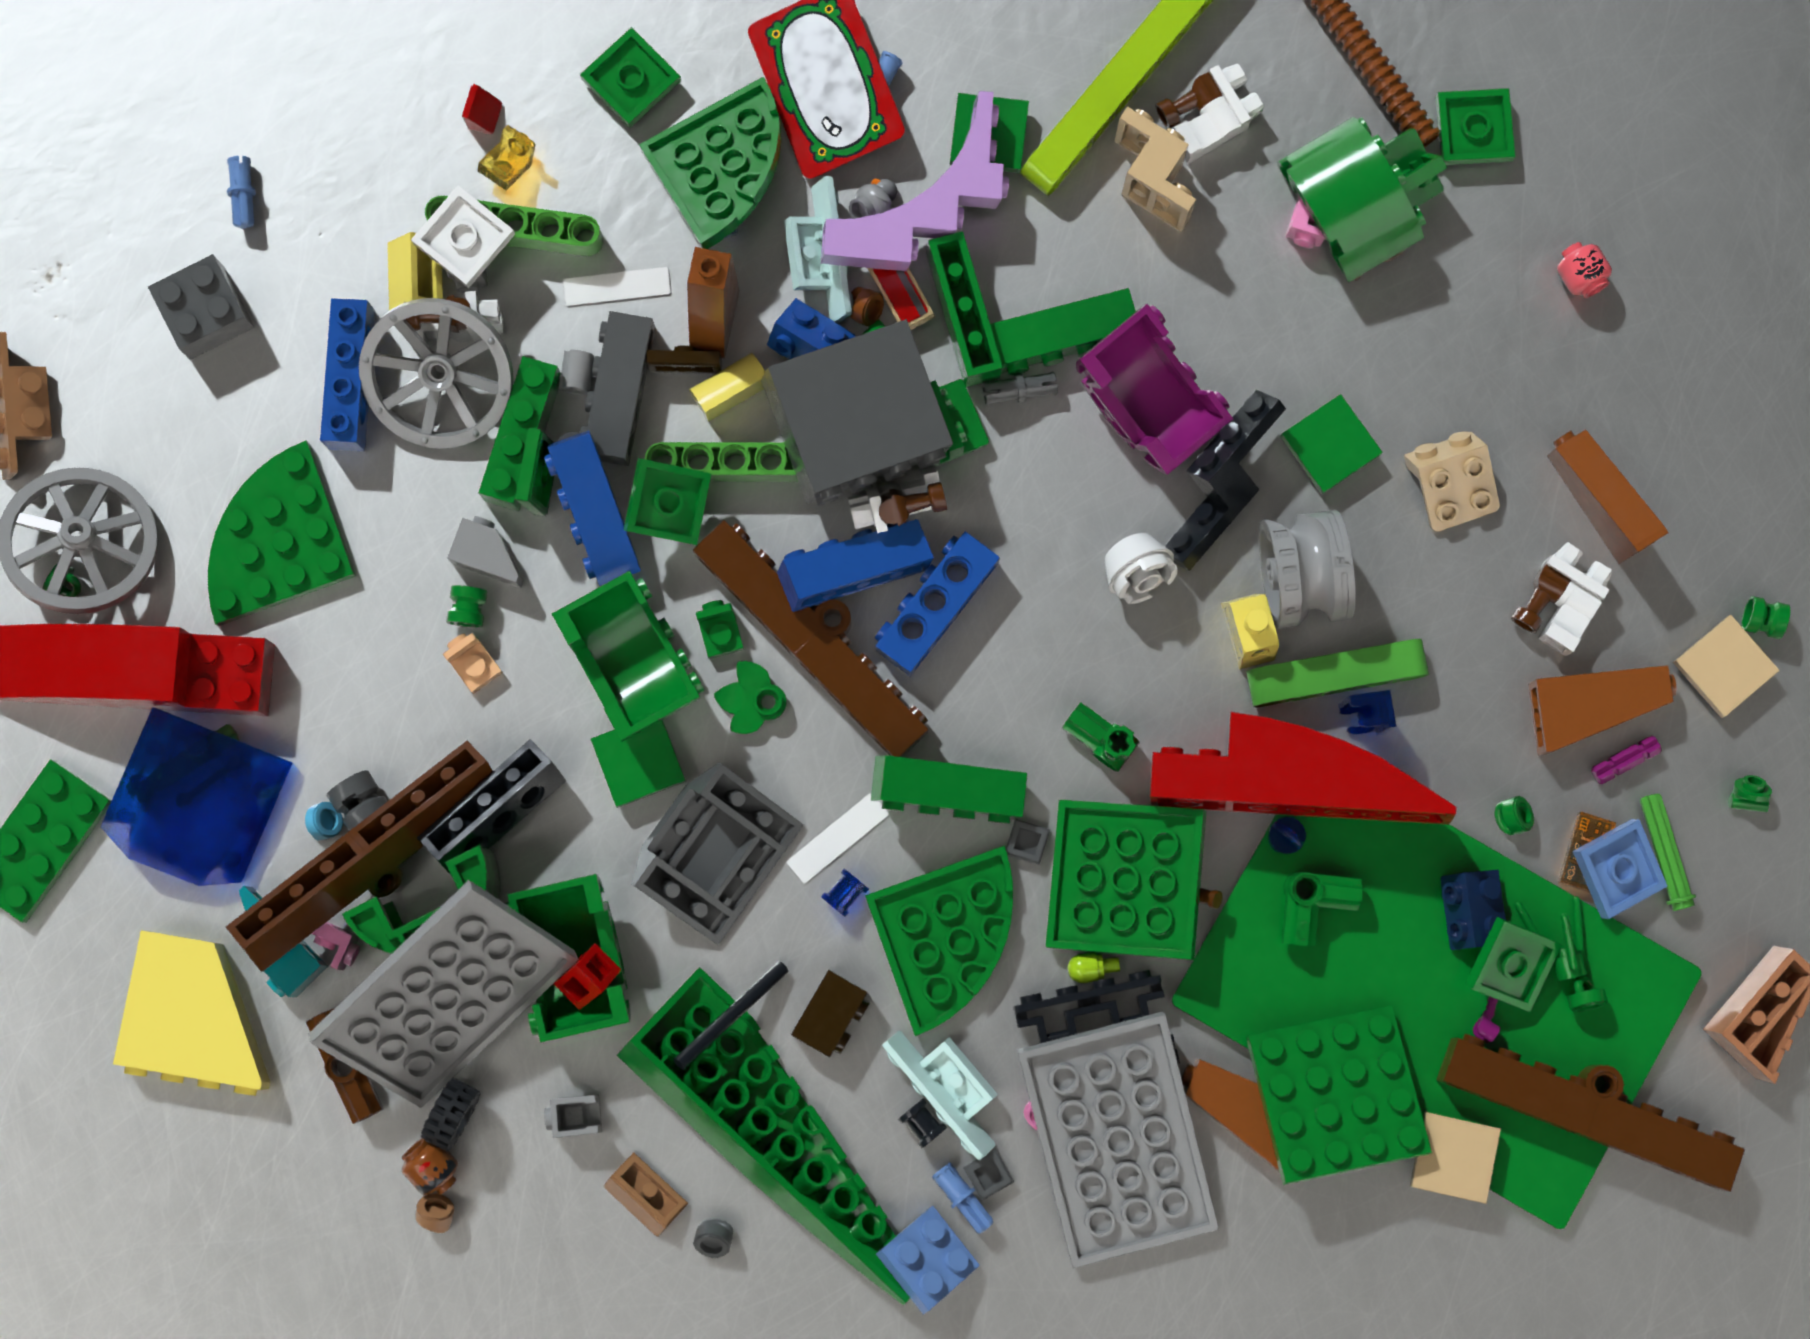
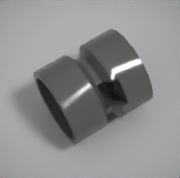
[326,770,388,831]

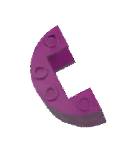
[1076,304,1233,475]

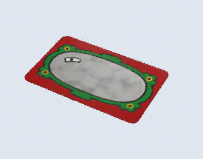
[748,0,905,179]

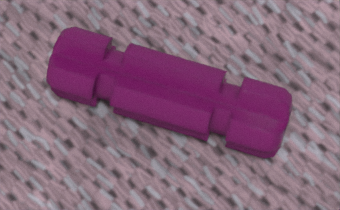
[1591,736,1662,784]

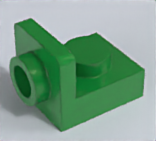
[696,600,744,659]

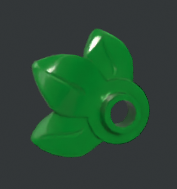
[714,661,787,734]

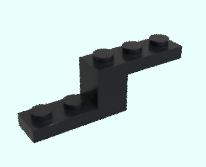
[1165,389,1286,571]

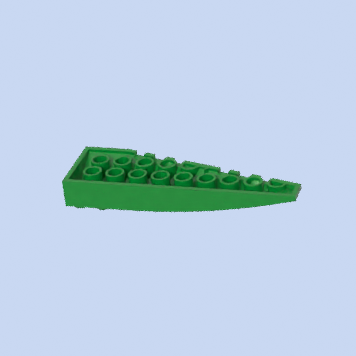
[616,967,910,1305]

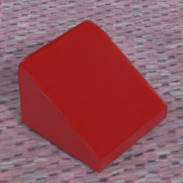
[462,84,502,135]

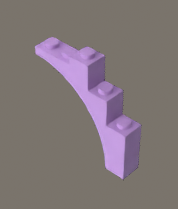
[821,91,1009,271]

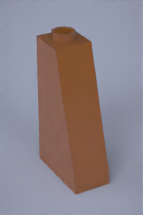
[687,247,740,359]
[1547,429,1669,564]
[1528,665,1677,756]
[1181,1059,1280,1173]

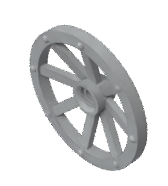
[359,298,513,449]
[0,467,158,614]

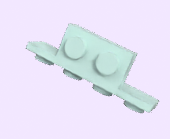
[784,176,853,324]
[883,1031,998,1160]

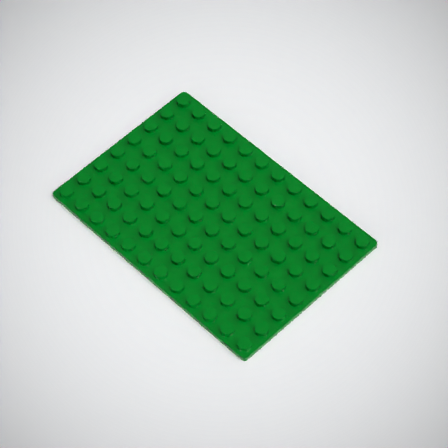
[1171,815,1702,1229]

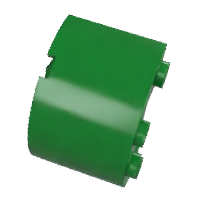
[1277,117,1426,283]
[552,570,705,742]
[342,845,500,954]
[504,874,631,1043]

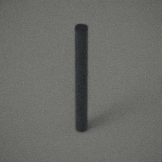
[673,961,788,1070]

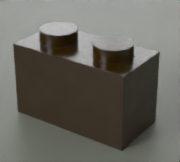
[791,969,870,1058]

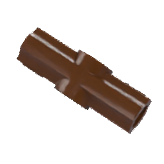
[306,1008,384,1124]

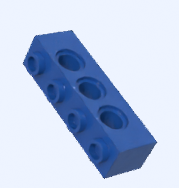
[320,298,376,452]
[874,531,1000,677]

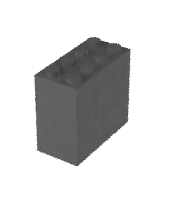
[761,319,953,506]

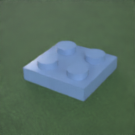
[1573,819,1668,919]
[876,1206,980,1314]

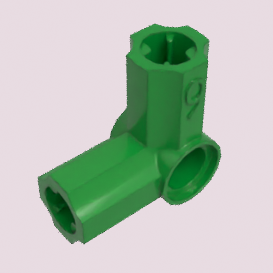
[1061,702,1140,772]
[1281,872,1363,947]

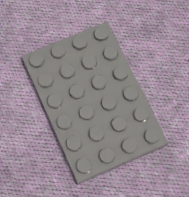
[308,880,578,1108]
[1017,1011,1219,1268]

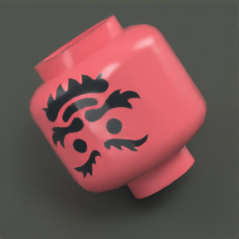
[1557,242,1612,298]

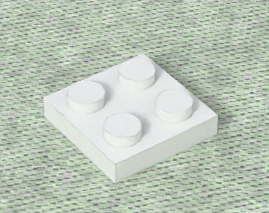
[411,186,515,289]

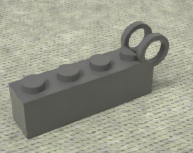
[558,311,656,466]

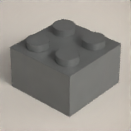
[148,254,255,360]

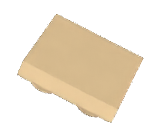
[1673,615,1780,718]
[1410,1112,1500,1204]

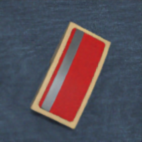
[868,268,935,330]

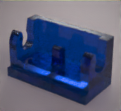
[1338,690,1397,736]

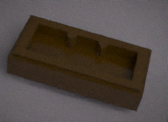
[647,345,722,374]

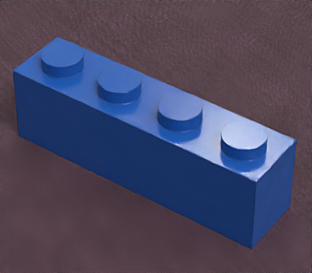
[544,430,641,586]
[777,519,934,612]

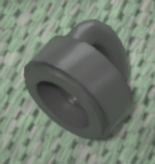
[693,1219,733,1258]

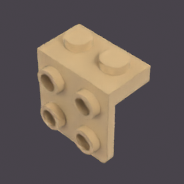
[1404,432,1500,532]

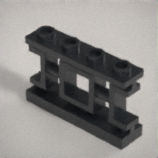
[1013,970,1180,1064]

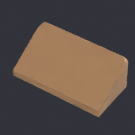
[604,1153,688,1237]

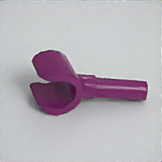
[1472,996,1500,1044]

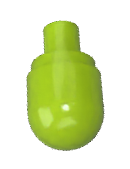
[1067,952,1120,984]

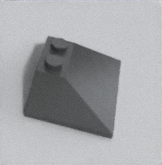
[632,762,804,945]

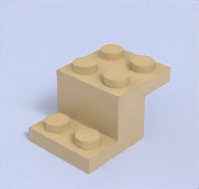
[1114,106,1196,232]

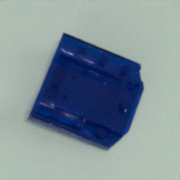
[100,707,293,886]

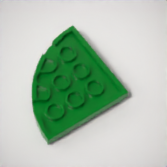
[639,77,781,249]
[208,440,356,626]
[865,845,1013,1036]

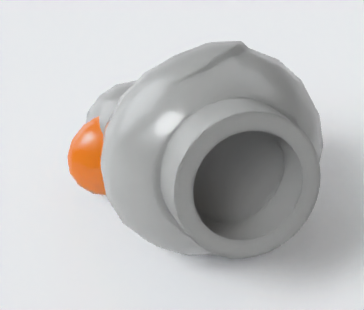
[849,178,897,219]

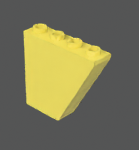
[113,930,270,1096]

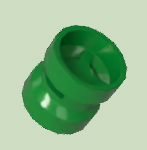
[446,585,488,628]
[1741,596,1790,640]

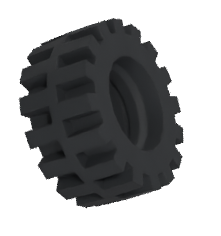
[421,1078,481,1152]

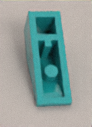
[239,885,328,998]

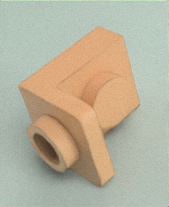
[443,633,503,694]

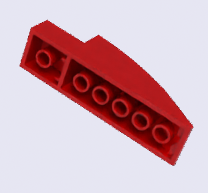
[0,624,275,717]
[1150,712,1457,825]

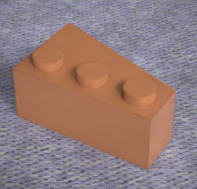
[1703,946,1810,1084]

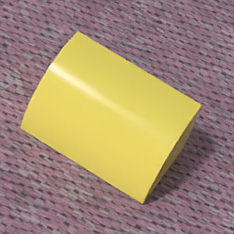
[387,232,443,311]
[689,353,766,422]

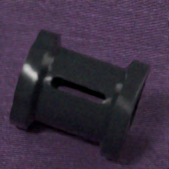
[898,1099,947,1149]

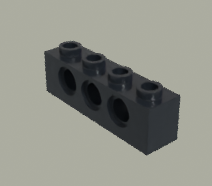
[417,739,566,875]

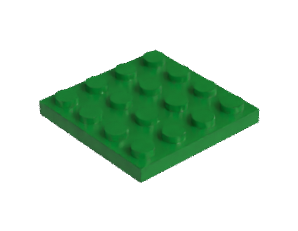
[1046,800,1207,960]
[1246,1006,1432,1186]

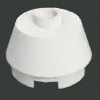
[1104,533,1178,604]

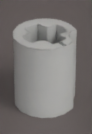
[559,350,594,395]

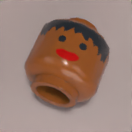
[401,1139,458,1195]

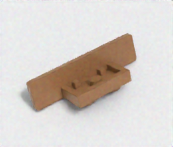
[0,332,52,480]

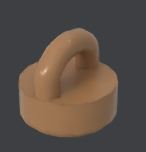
[415,1194,454,1233]

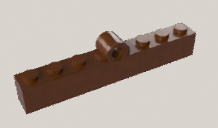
[693,520,928,757]
[226,740,493,972]
[1436,1034,1745,1192]

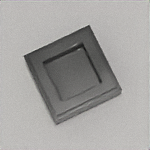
[1006,818,1050,865]
[963,1149,1014,1201]

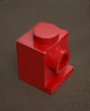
[553,943,622,1010]

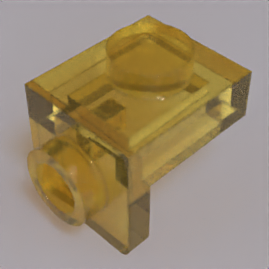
[477,125,536,191]

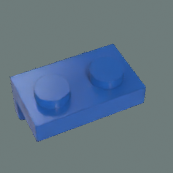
[767,298,856,359]

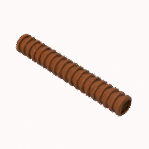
[1310,0,1440,148]

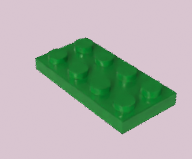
[0,759,114,923]

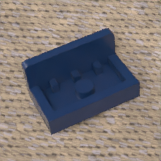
[1440,870,1506,950]

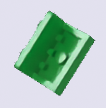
[1384,128,1447,207]
[930,379,989,467]

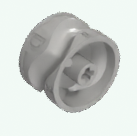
[1259,509,1356,629]

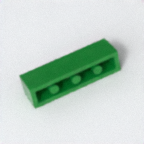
[926,231,1003,387]
[990,288,1136,376]
[478,356,561,512]
[871,755,1027,824]

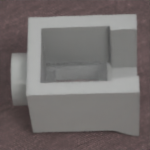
[545,1094,602,1138]

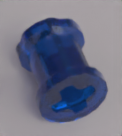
[821,868,869,917]

